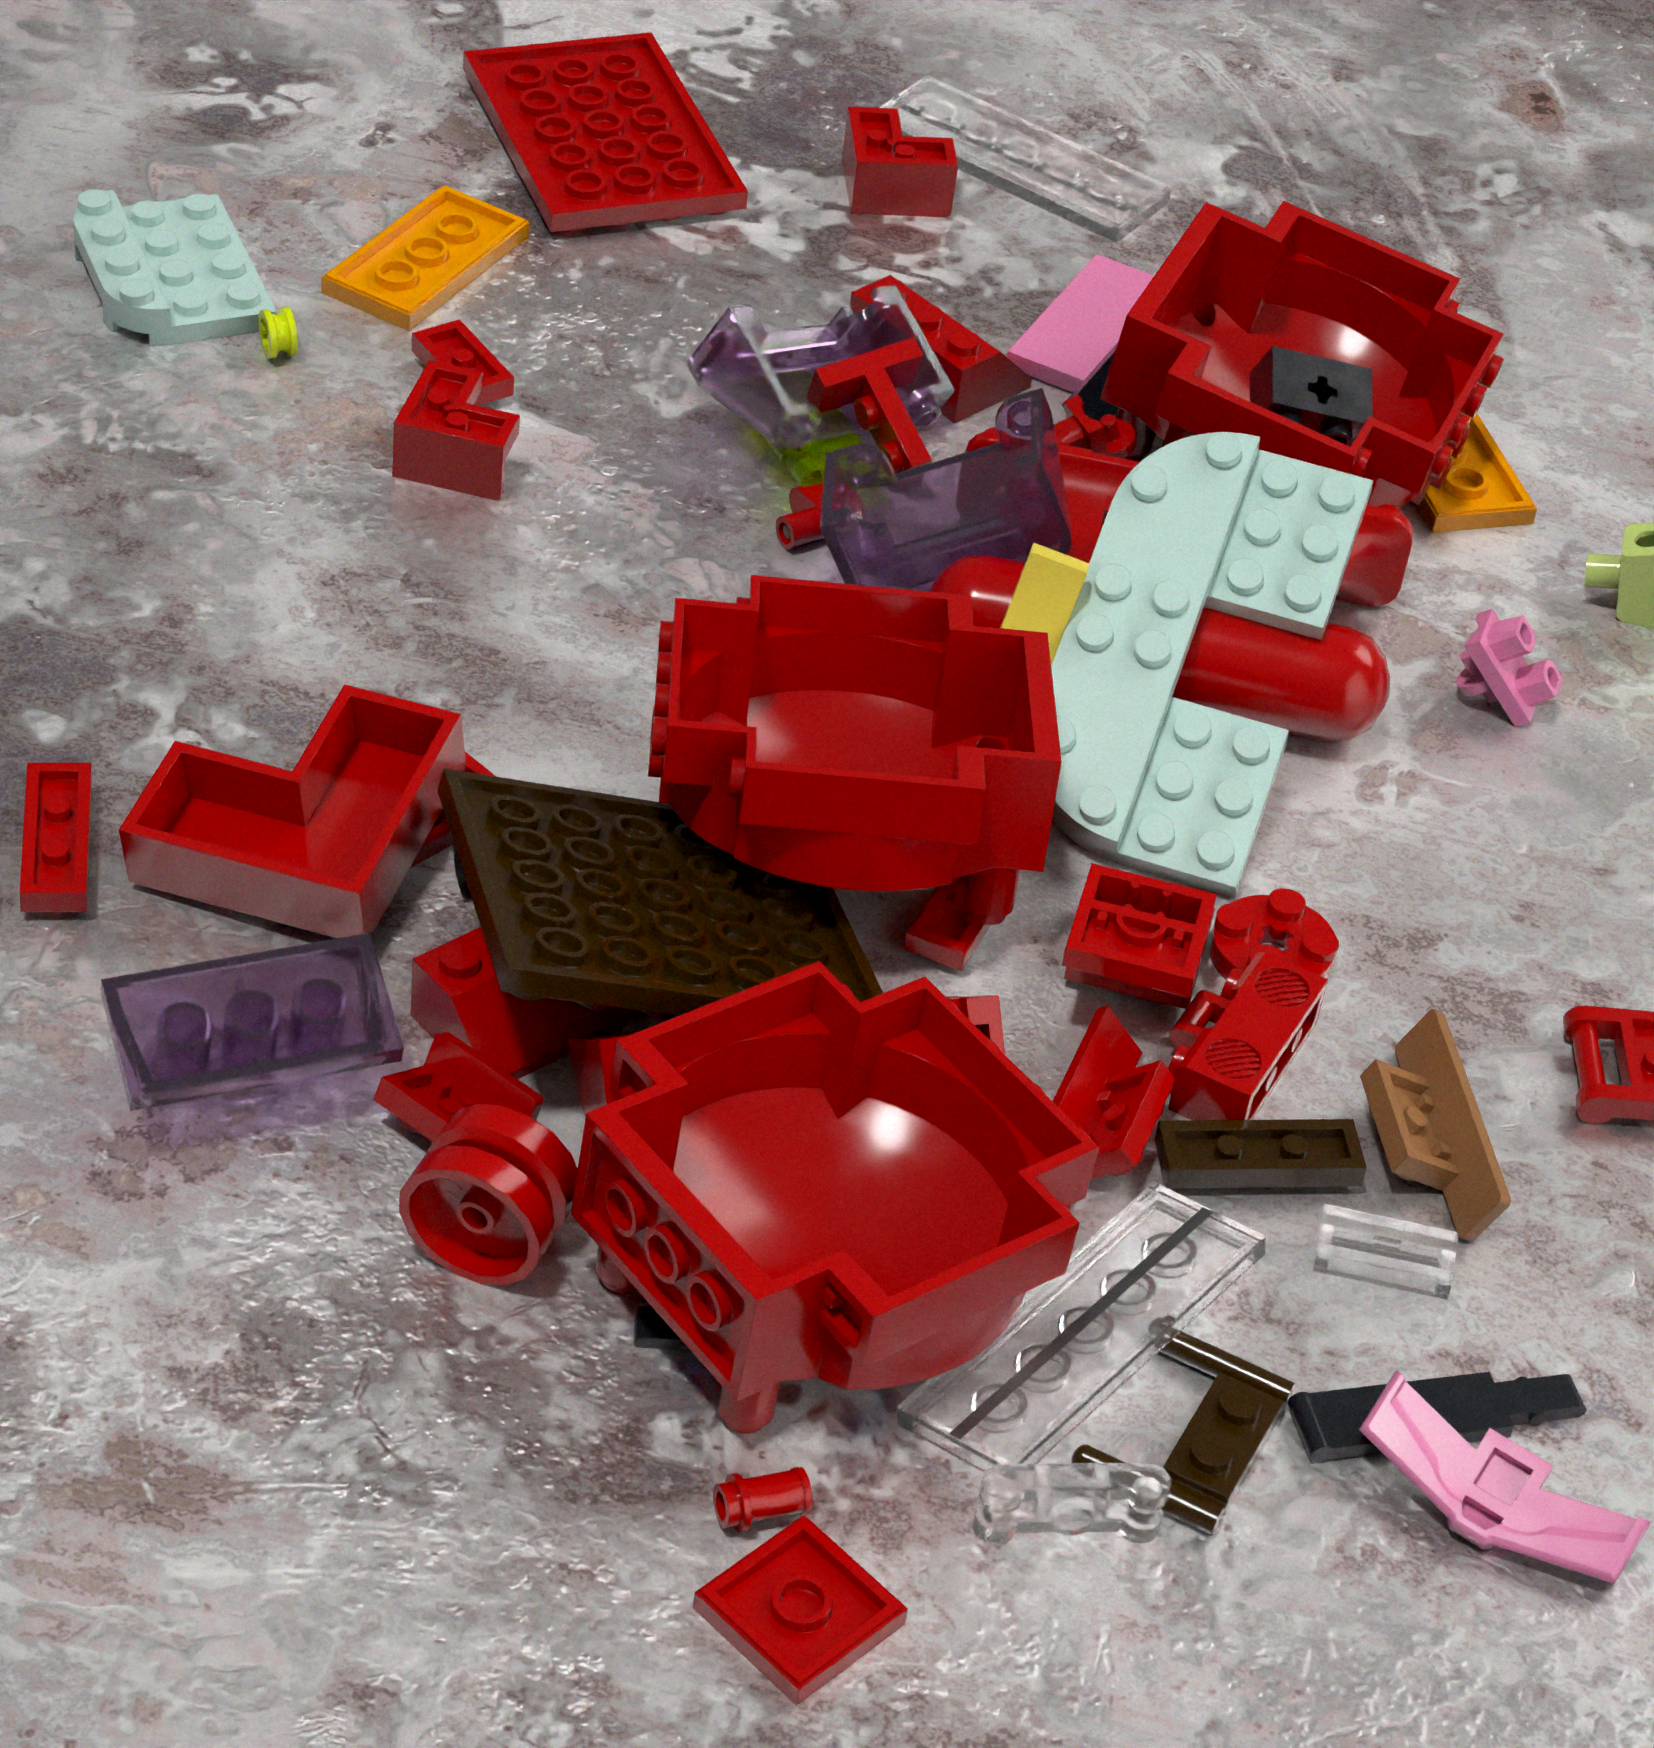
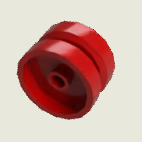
[399,1104,577,1285]

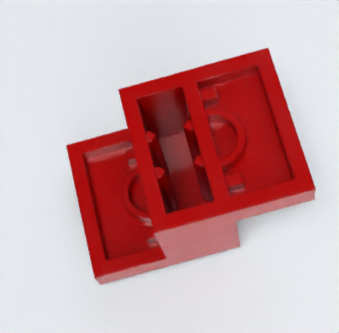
[1062,863,1217,1009]

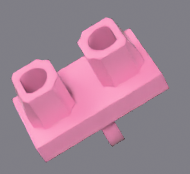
[1456,608,1562,727]

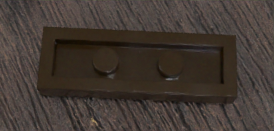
[1155,1119,1367,1188]

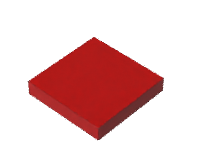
[693,1515,908,1706]

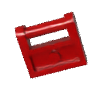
[1563,1005,1654,1124]

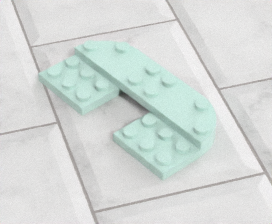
[1051,432,1373,898]

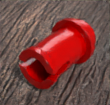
[713,1467,813,1533]

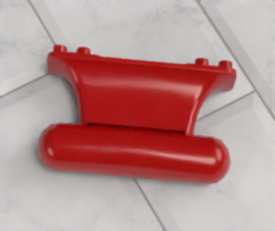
[929,427,1413,743]

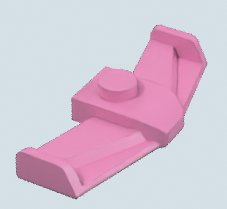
[1359,1371,1650,1584]

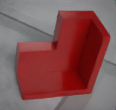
[842,106,958,217]
[392,360,520,501]

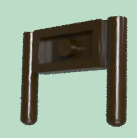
[1071,1322,1296,1535]

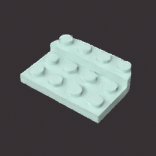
[73,189,277,346]

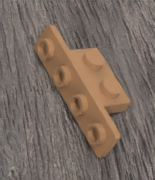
[1360,1009,1511,1242]

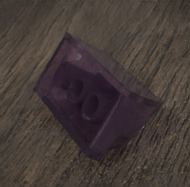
[101,933,404,1111]

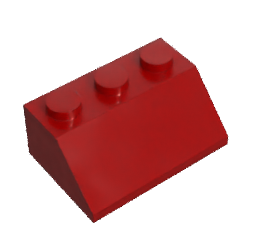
[845,275,1032,423]
[410,927,647,1079]

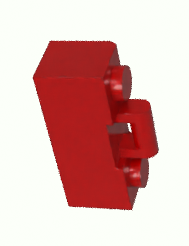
[1168,952,1328,1120]

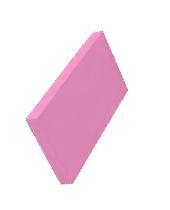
[1007,254,1154,393]

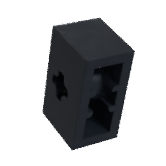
[1250,346,1373,447]

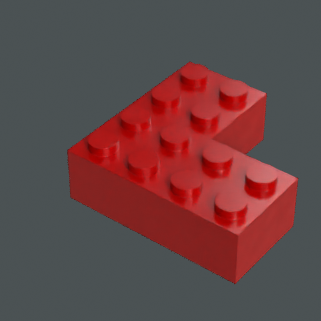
[119,684,466,946]

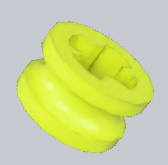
[258,306,298,359]

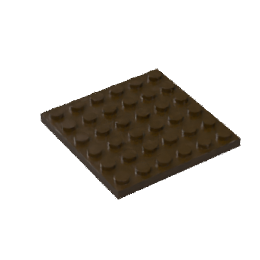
[437,768,883,1019]

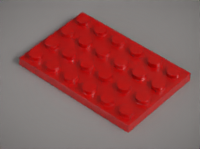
[463,32,748,232]

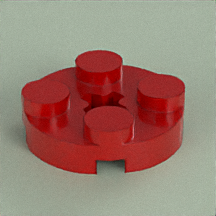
[1210,888,1339,980]

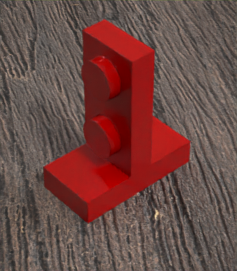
[806,337,932,494]

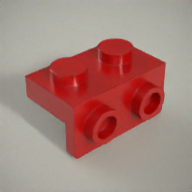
[373,1032,543,1142]

